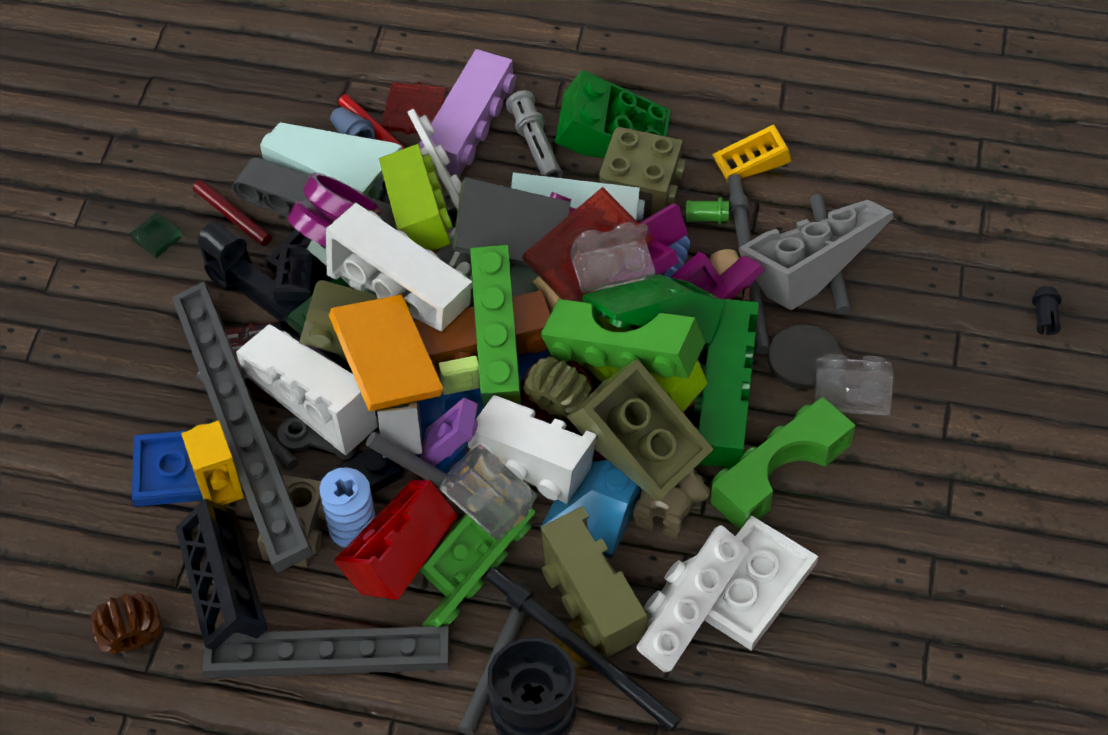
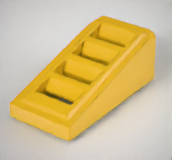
[712,124,791,183]

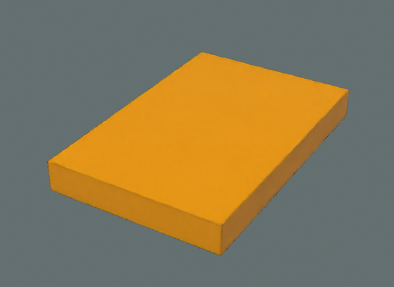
[329,294,443,412]

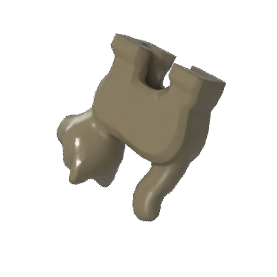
[633,469,710,539]

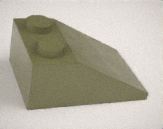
[567,359,714,501]

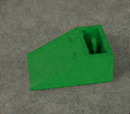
[555,70,671,158]
[582,274,725,344]

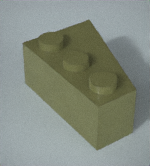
[541,506,648,658]

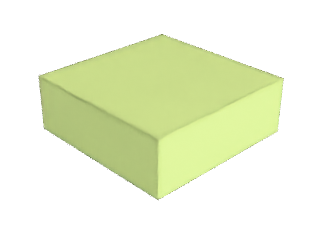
[439,356,480,395]

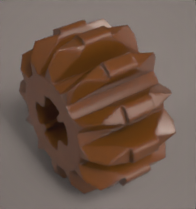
[90,593,162,654]

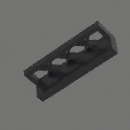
[176,498,267,651]

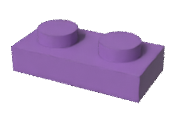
[420,398,478,467]

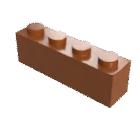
[414,290,550,375]

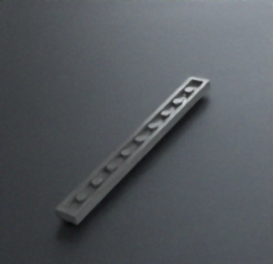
[172,281,314,573]

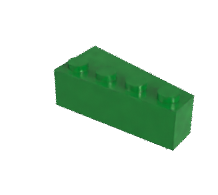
[693,299,759,468]

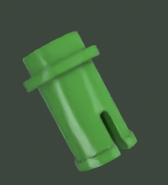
[686,197,729,225]

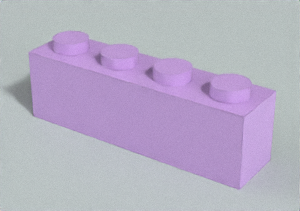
[420,49,517,177]

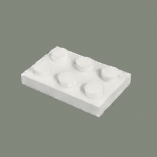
[704,516,818,651]

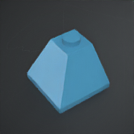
[540,460,641,559]

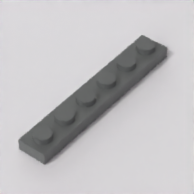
[202,626,449,678]

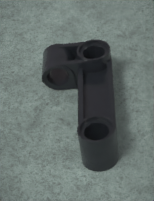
[198,220,305,342]

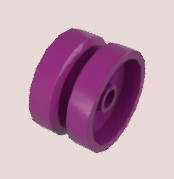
[287,172,382,247]

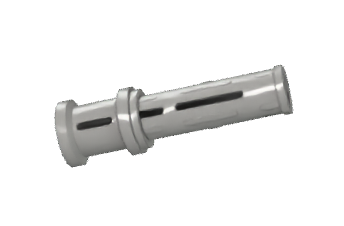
[506,90,563,178]

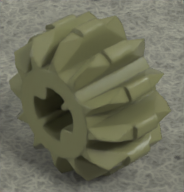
[523,357,592,420]

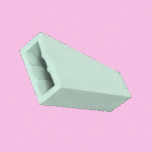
[260,122,402,200]
[511,173,645,239]

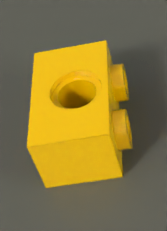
[181,420,244,506]

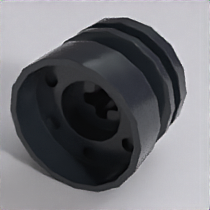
[488,638,576,735]

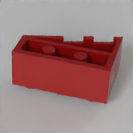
[333,480,458,600]

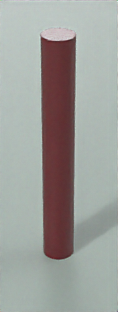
[193,180,272,247]

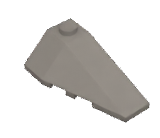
[739,199,894,310]

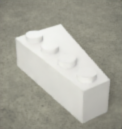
[326,203,472,332]
[236,324,378,456]

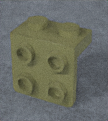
[599,127,687,216]
[299,280,377,356]

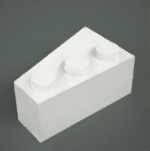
[468,395,597,504]

